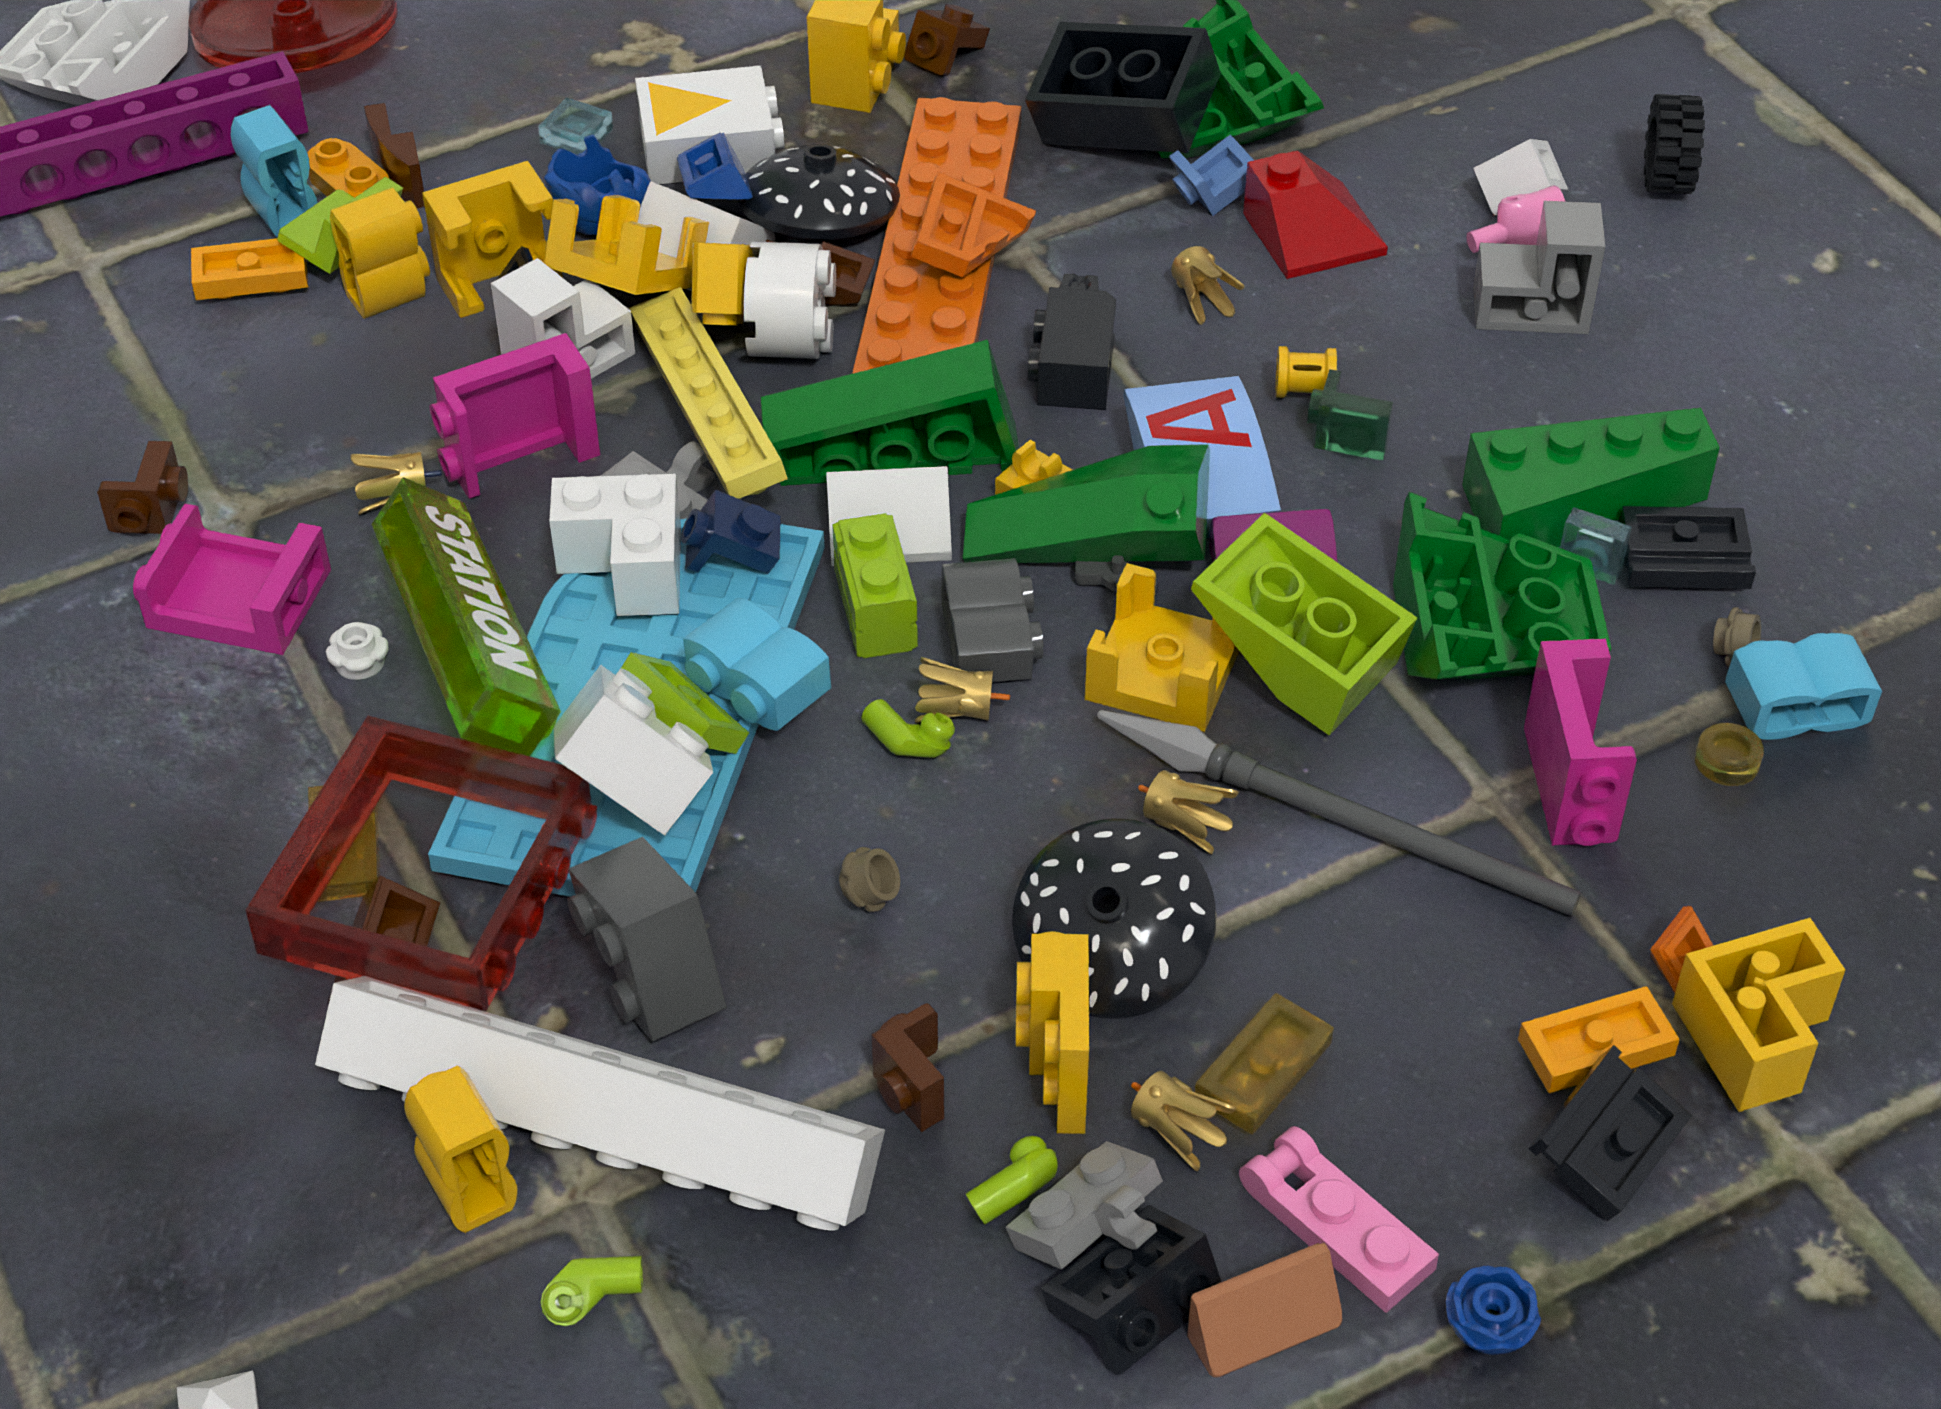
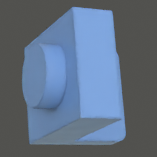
[1169,135,1254,216]

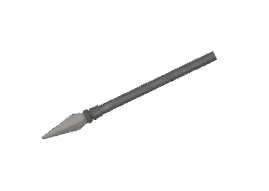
[1097,710,1581,917]

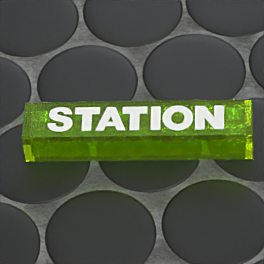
[371,477,561,761]

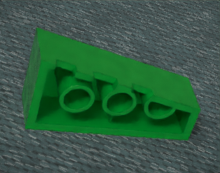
[761,340,1019,486]
[1462,407,1720,547]

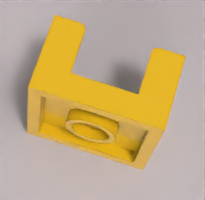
[422,161,563,318]
[544,195,709,295]
[1085,563,1239,732]

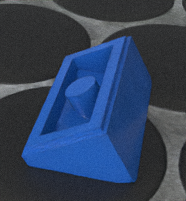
[677,132,753,199]

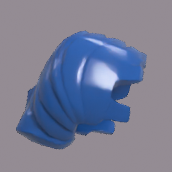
[544,135,651,235]

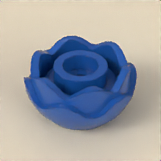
[1446,1266,1541,1355]

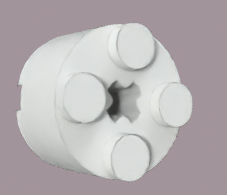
[744,242,836,359]

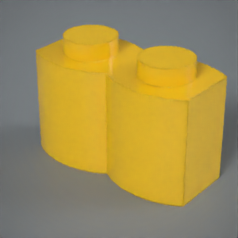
[330,187,430,319]
[691,243,755,325]
[404,1065,518,1233]

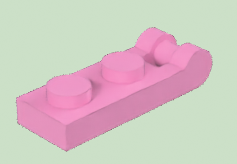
[1239,1126,1439,1313]

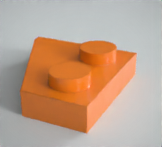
[910,172,1036,277]

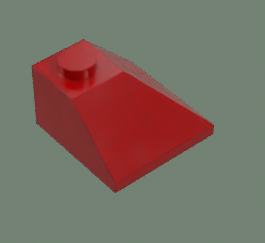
[1243,150,1388,279]

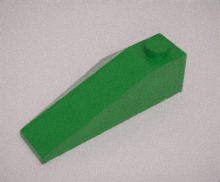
[963,444,1210,563]

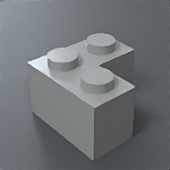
[1473,201,1606,334]

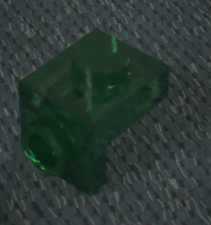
[1307,369,1393,461]

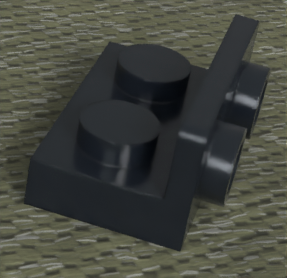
[1040,1205,1222,1375]

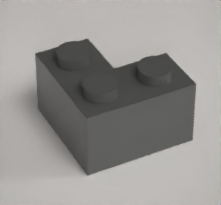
[567,837,727,1042]

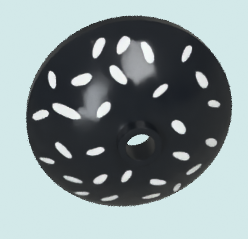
[738,144,900,239]
[1012,818,1217,1019]

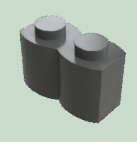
[941,558,1043,682]

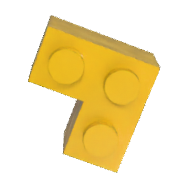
[807,0,906,113]
[1672,918,1845,1112]

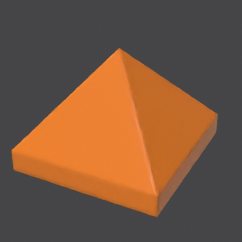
[1650,906,1714,994]

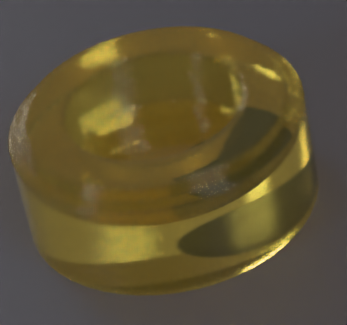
[1695,723,1764,786]

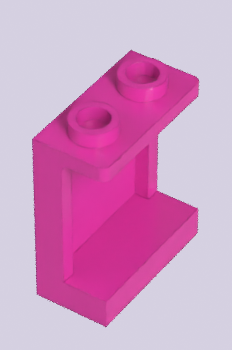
[429,333,600,499]
[133,503,331,655]
[1524,639,1637,846]

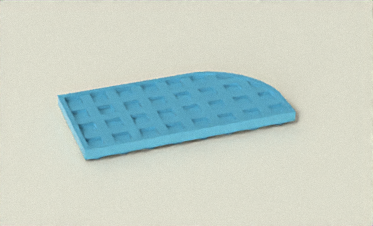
[428,518,825,897]

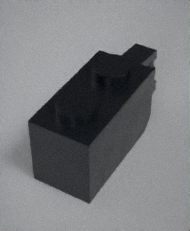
[1027,274,1116,410]

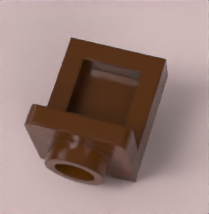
[904,4,990,75]
[97,441,188,534]
[872,1003,945,1132]

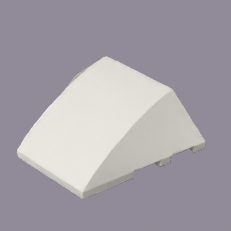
[0,0,190,106]

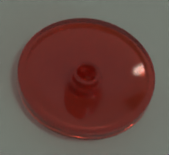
[188,0,398,73]

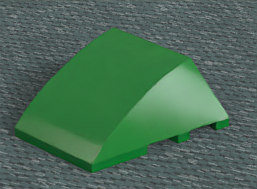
[1157,0,1324,158]
[1393,492,1612,679]

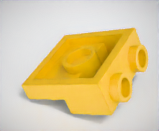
[1016,931,1089,1134]

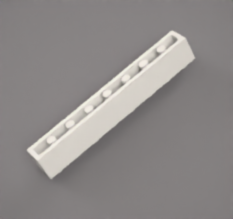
[315,976,885,1230]

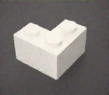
[491,258,635,379]
[549,474,681,616]
[554,665,713,836]

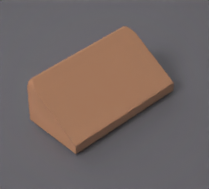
[1187,1243,1342,1377]

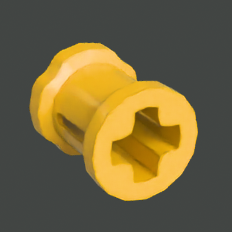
[1275,346,1337,400]

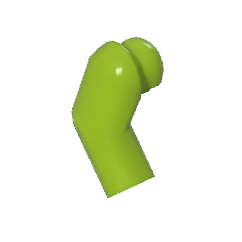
[861,699,955,758]
[966,1136,1058,1225]
[541,1256,643,1326]

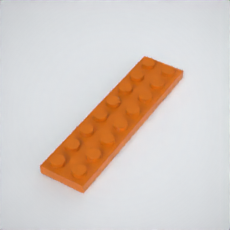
[852,97,1022,374]

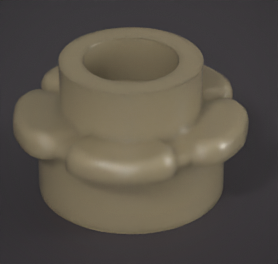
[1713,607,1761,668]
[839,847,900,912]

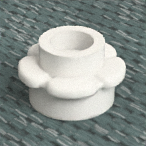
[326,622,389,680]

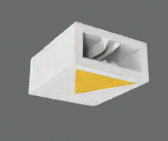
[635,65,784,184]

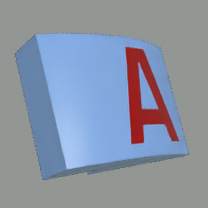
[1123,376,1281,538]

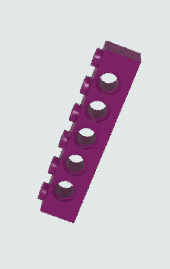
[0,51,309,217]

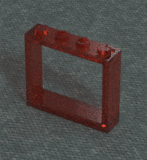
[245,716,597,1012]

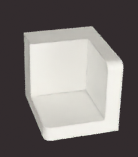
[1473,139,1568,215]

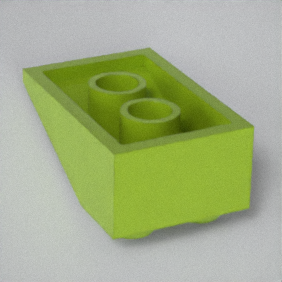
[1191,512,1417,735]

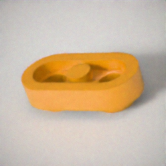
[307,138,389,198]

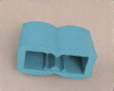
[231,105,318,237]
[683,598,831,731]
[1725,633,1882,740]

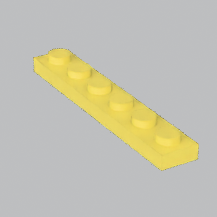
[629,287,788,499]

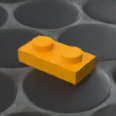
[191,238,308,300]
[1518,986,1680,1093]

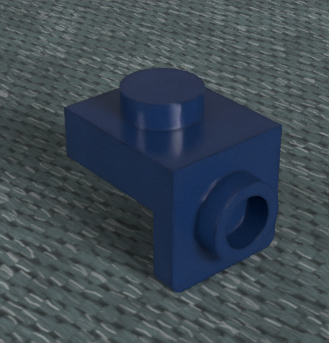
[681,490,781,574]

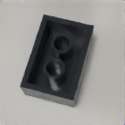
[1025,22,1221,153]

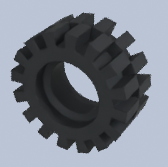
[1643,94,1705,194]

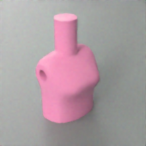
[1466,185,1565,253]

